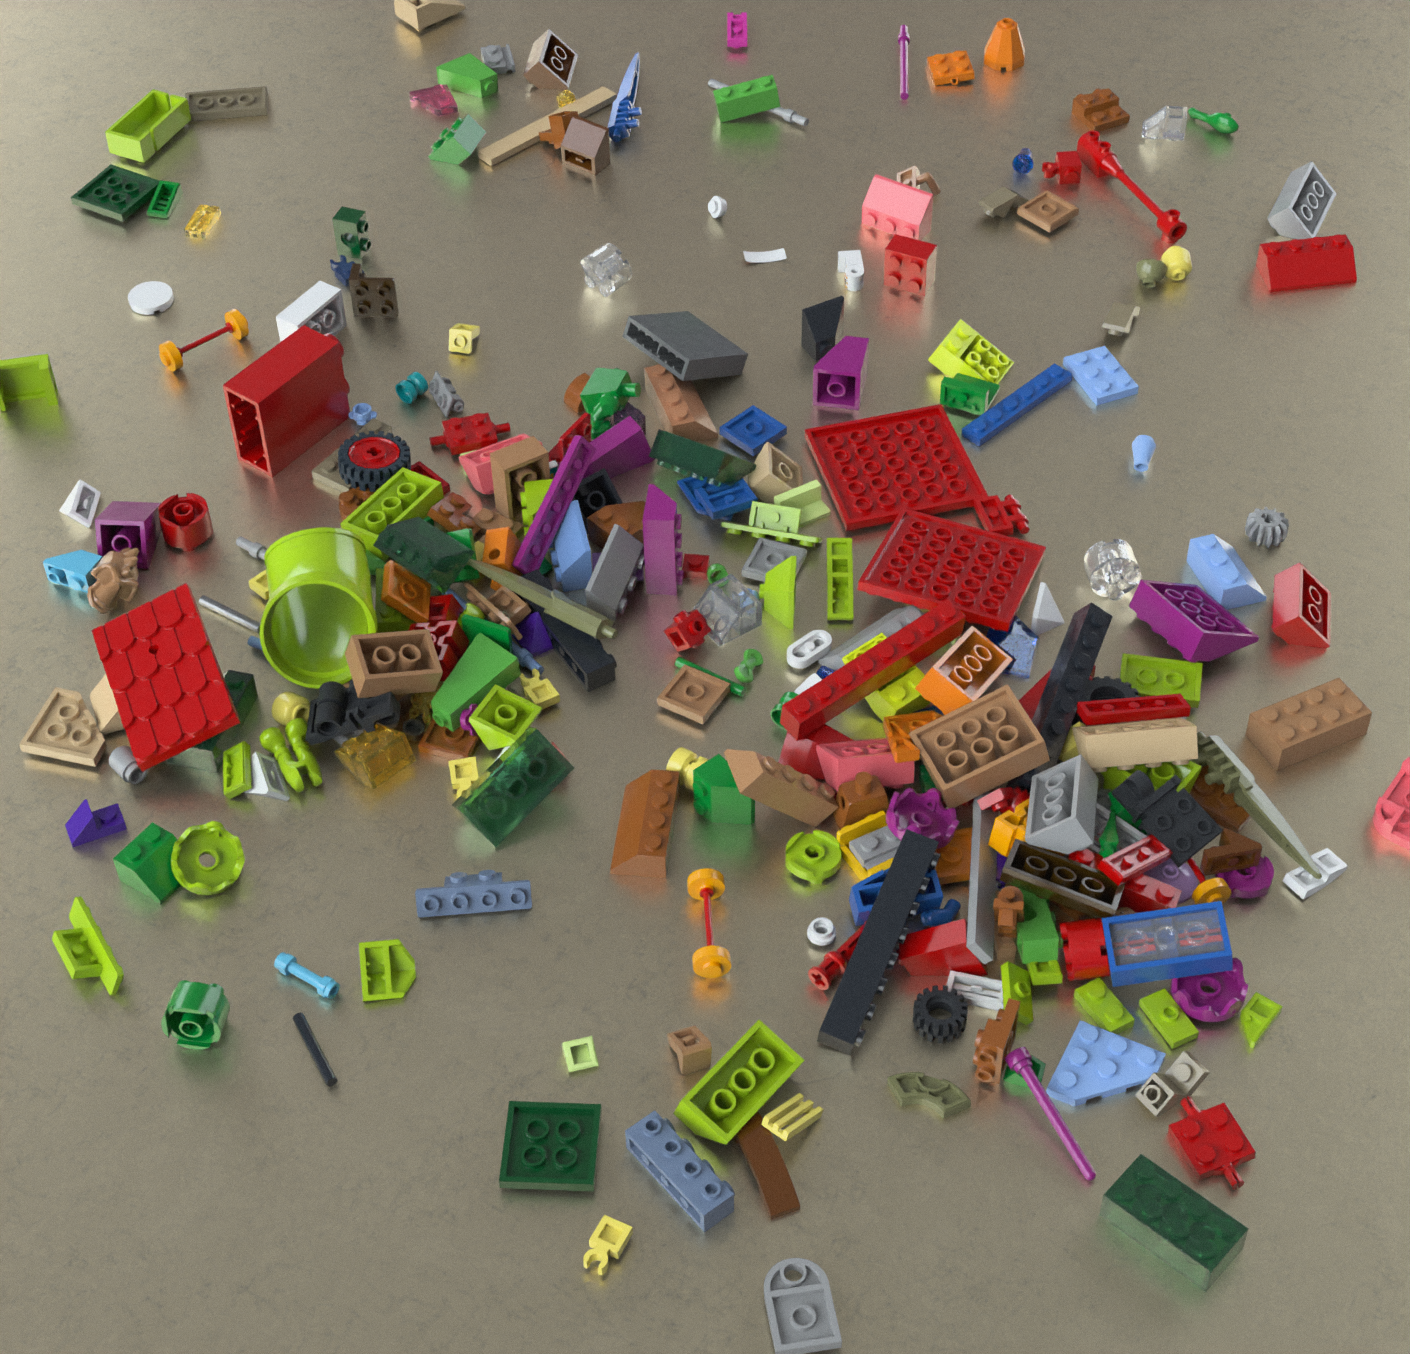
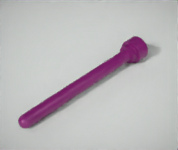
[1005,1046,1096,1181]

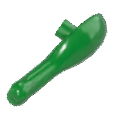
[1188,107,1239,134]

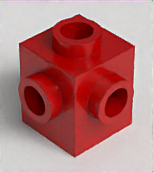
[663,609,711,652]

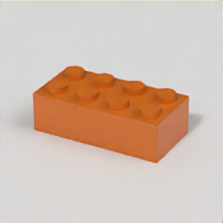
[915,626,1013,715]

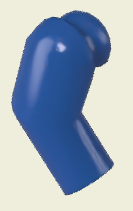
[920,899,961,927]

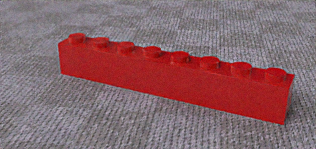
[780,599,966,741]

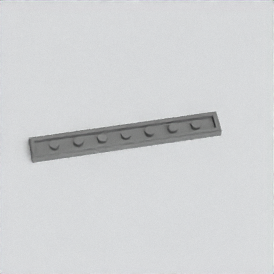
[966,792,999,964]

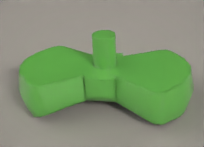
[734,649,764,683]

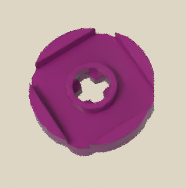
[1215,855,1274,898]

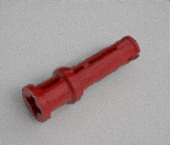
[808,920,867,990]

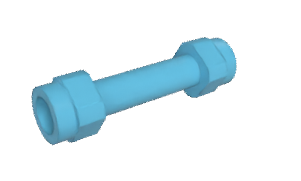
[274,952,340,999]

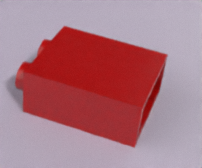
[223,325,350,478]

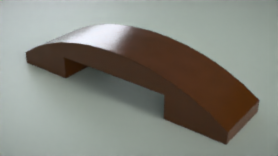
[733,1111,800,1219]

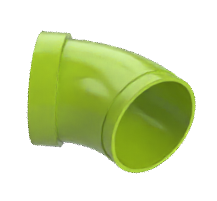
[260,527,378,689]

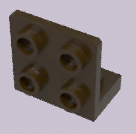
[349,263,399,317]

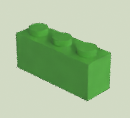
[713,75,781,123]

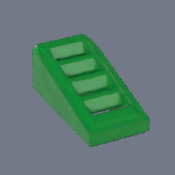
[147,180,183,219]

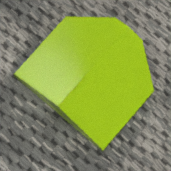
[359,939,416,1002]

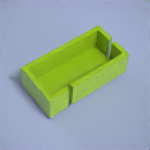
[105,89,191,163]

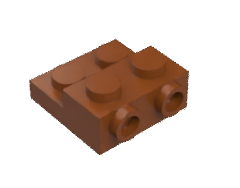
[1072,88,1130,132]
[972,998,1020,1084]

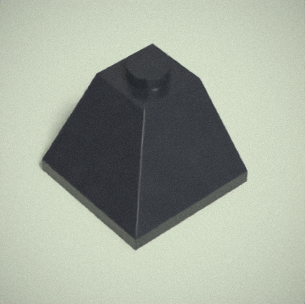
[801,296,844,361]
[571,468,623,534]

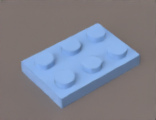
[1063,346,1139,406]

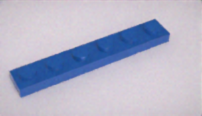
[961,363,1072,447]

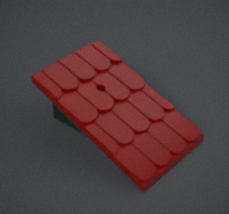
[92,583,240,772]

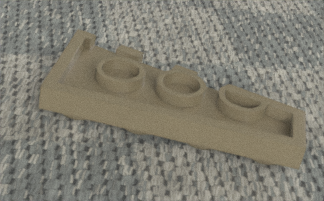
[312,418,393,492]

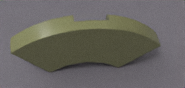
[887,1072,971,1119]

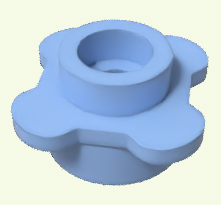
[349,403,377,425]

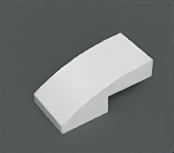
[1283,848,1348,899]

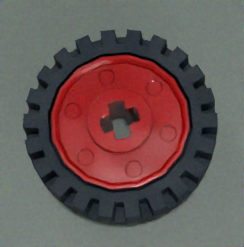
[338,431,411,492]

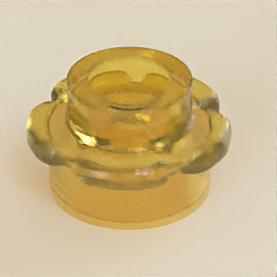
[556,90,576,108]

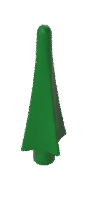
[1098,812,1119,858]

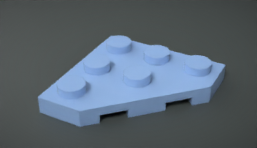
[1046,1020,1166,1107]

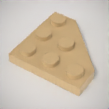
[19,687,107,767]

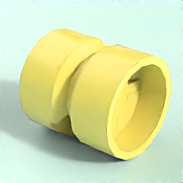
[666,747,709,792]

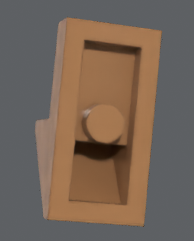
[667,1025,712,1075]

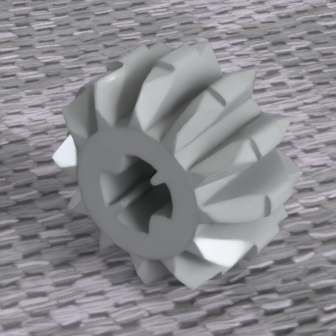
[1245,506,1289,548]

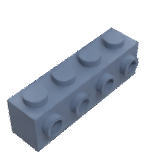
[625,1110,735,1233]

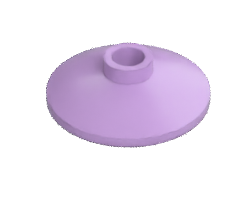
[1143,858,1198,904]

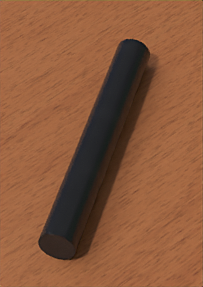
[293,1012,338,1087]

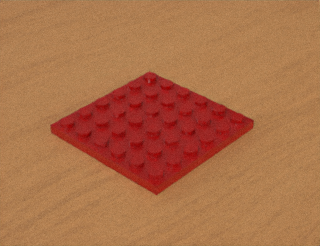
[804,404,988,531]
[857,508,1046,632]

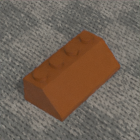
[610,769,680,879]

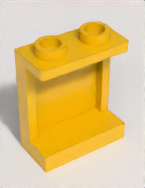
[837,810,894,881]

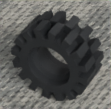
[913,985,968,1043]

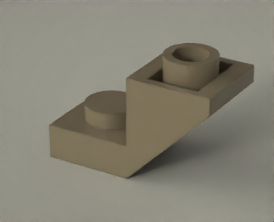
[978,186,1029,218]
[1102,302,1140,336]
[1135,1051,1210,1117]

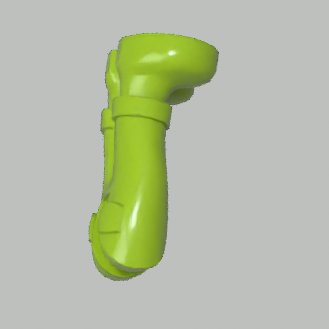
[259,718,322,793]

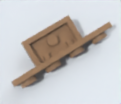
[463,582,531,640]

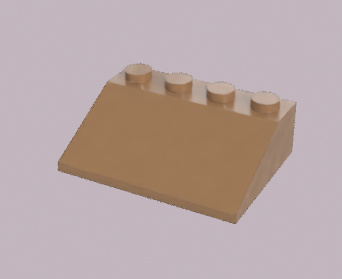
[909,684,1050,808]

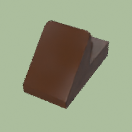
[1200,828,1263,876]

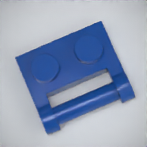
[694,475,758,520]

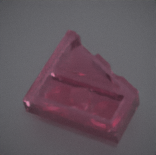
[409,84,458,116]

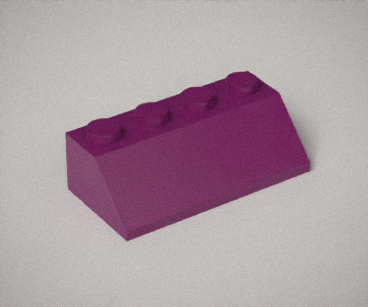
[643,484,683,596]

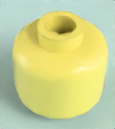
[1161,246,1192,281]
[271,691,310,726]

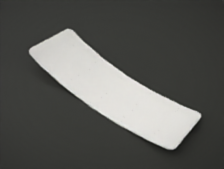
[743,248,787,263]

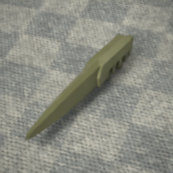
[462,557,618,640]
[1190,731,1322,879]

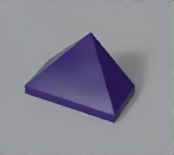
[511,612,553,657]

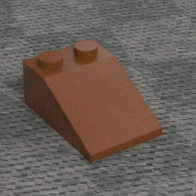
[587,501,646,550]

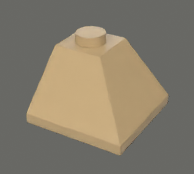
[748,442,803,503]

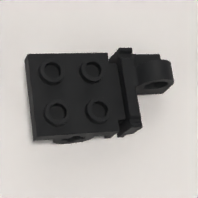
[306,680,401,746]
[1111,770,1223,868]

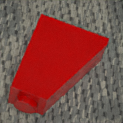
[896,919,988,976]

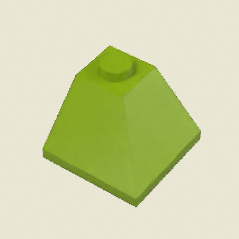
[759,556,797,629]

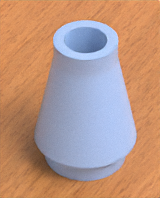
[1132,435,1156,472]

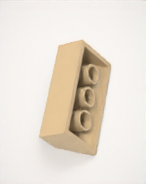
[1073,717,1198,772]

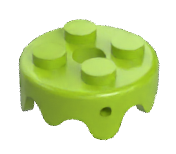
[171,821,245,895]

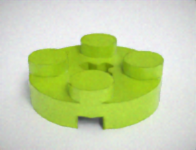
[786,830,841,884]

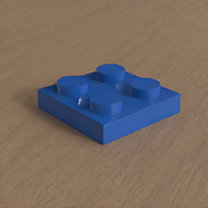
[719,405,787,456]

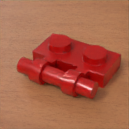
[974,494,1030,536]

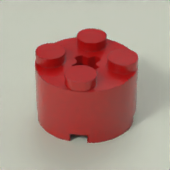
[158,493,214,552]
[1059,918,1110,981]

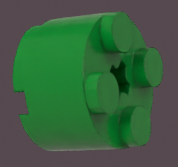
[161,980,230,1050]

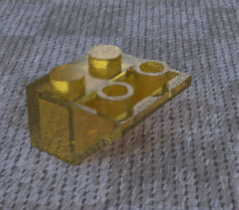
[334,723,417,789]

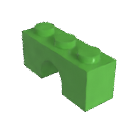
[1005,886,1063,964]

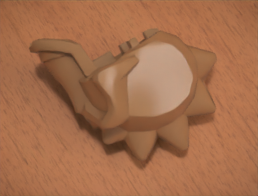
[87,547,139,614]

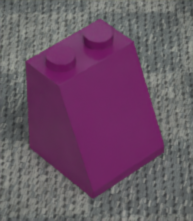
[813,336,869,410]
[95,501,162,569]

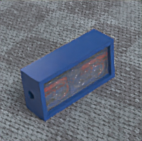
[1102,901,1233,987]

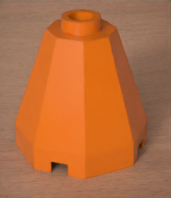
[984,18,1025,71]

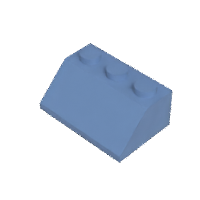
[549,500,592,592]

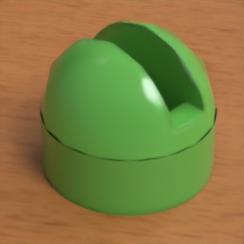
[707,563,728,586]

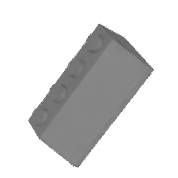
[1267,161,1337,240]
[818,605,925,673]
[1025,754,1098,854]

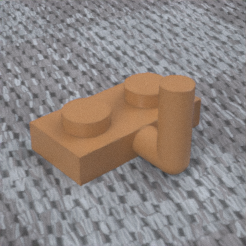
[897,165,941,195]

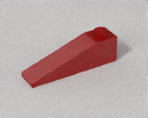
[778,724,888,788]

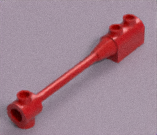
[1077,130,1187,244]

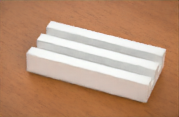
[947,970,1004,1011]

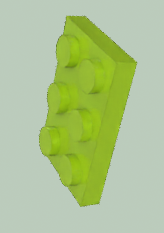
[1120,653,1202,708]

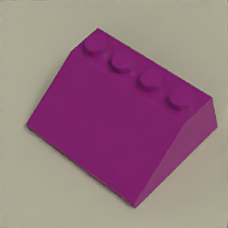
[1129,580,1260,663]

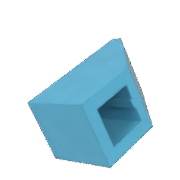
[43,550,103,593]

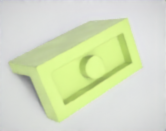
[774,480,831,528]

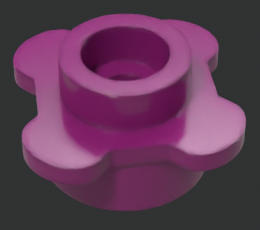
[460,704,478,736]

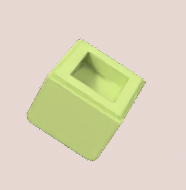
[562,1036,599,1072]

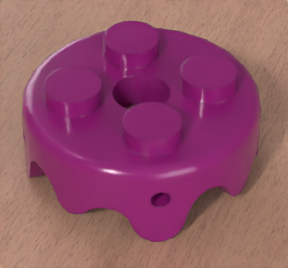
[886,788,959,849]
[1170,957,1248,1022]

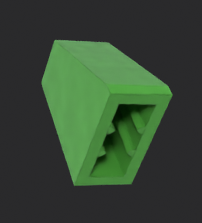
[436,53,499,98]

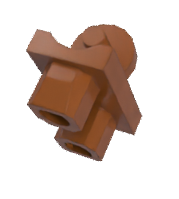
[993,886,1025,938]

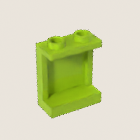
[0,354,58,412]

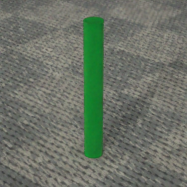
[675,657,747,697]

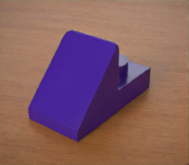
[65,799,127,848]

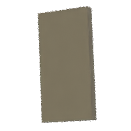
[185,86,268,121]

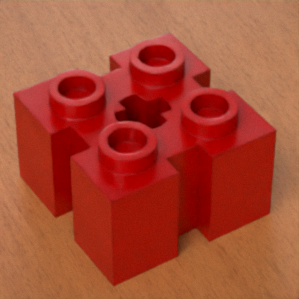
[408,620,469,682]

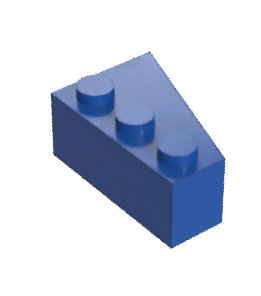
[849,868,943,926]

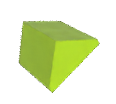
[469,684,542,750]

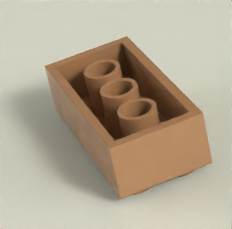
[1245,678,1372,771]

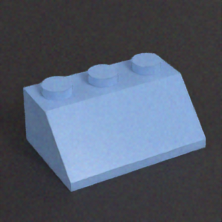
[1186,534,1267,610]

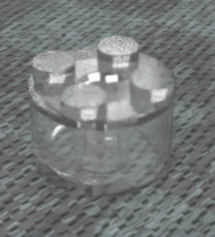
[580,243,632,297]
[1084,539,1142,600]

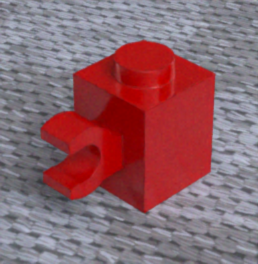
[1042,151,1082,185]

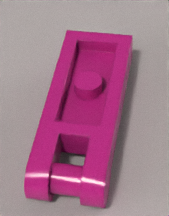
[727,12,747,48]

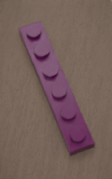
[512,435,596,575]

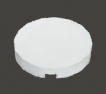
[128,281,174,315]

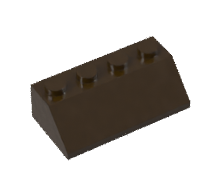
[999,838,1125,920]

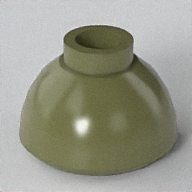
[1136,258,1168,288]

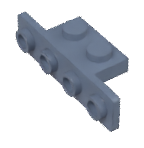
[415,870,532,917]

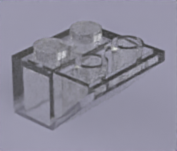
[692,574,762,647]

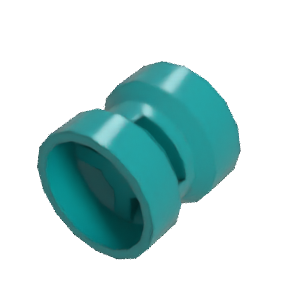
[395,372,428,404]

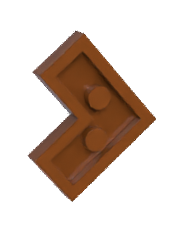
[427,492,481,539]

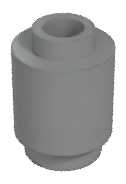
[109,746,148,784]

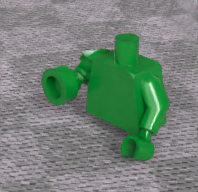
[580,368,641,440]

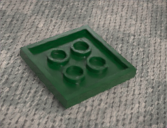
[71,164,160,222]
[499,1101,602,1191]

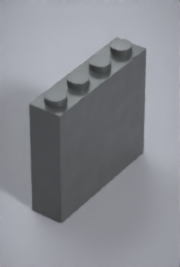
[622,311,748,381]

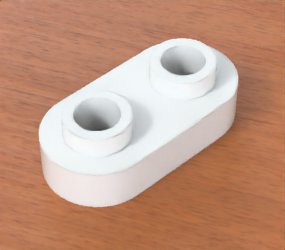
[787,630,832,669]

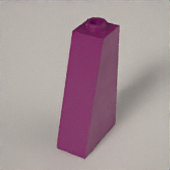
[558,416,655,479]

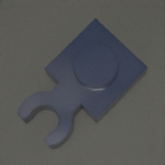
[330,255,364,287]

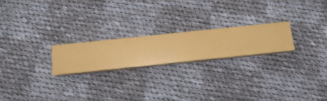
[478,86,617,166]

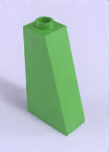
[431,633,520,732]

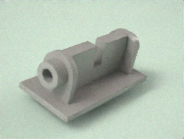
[429,371,464,417]

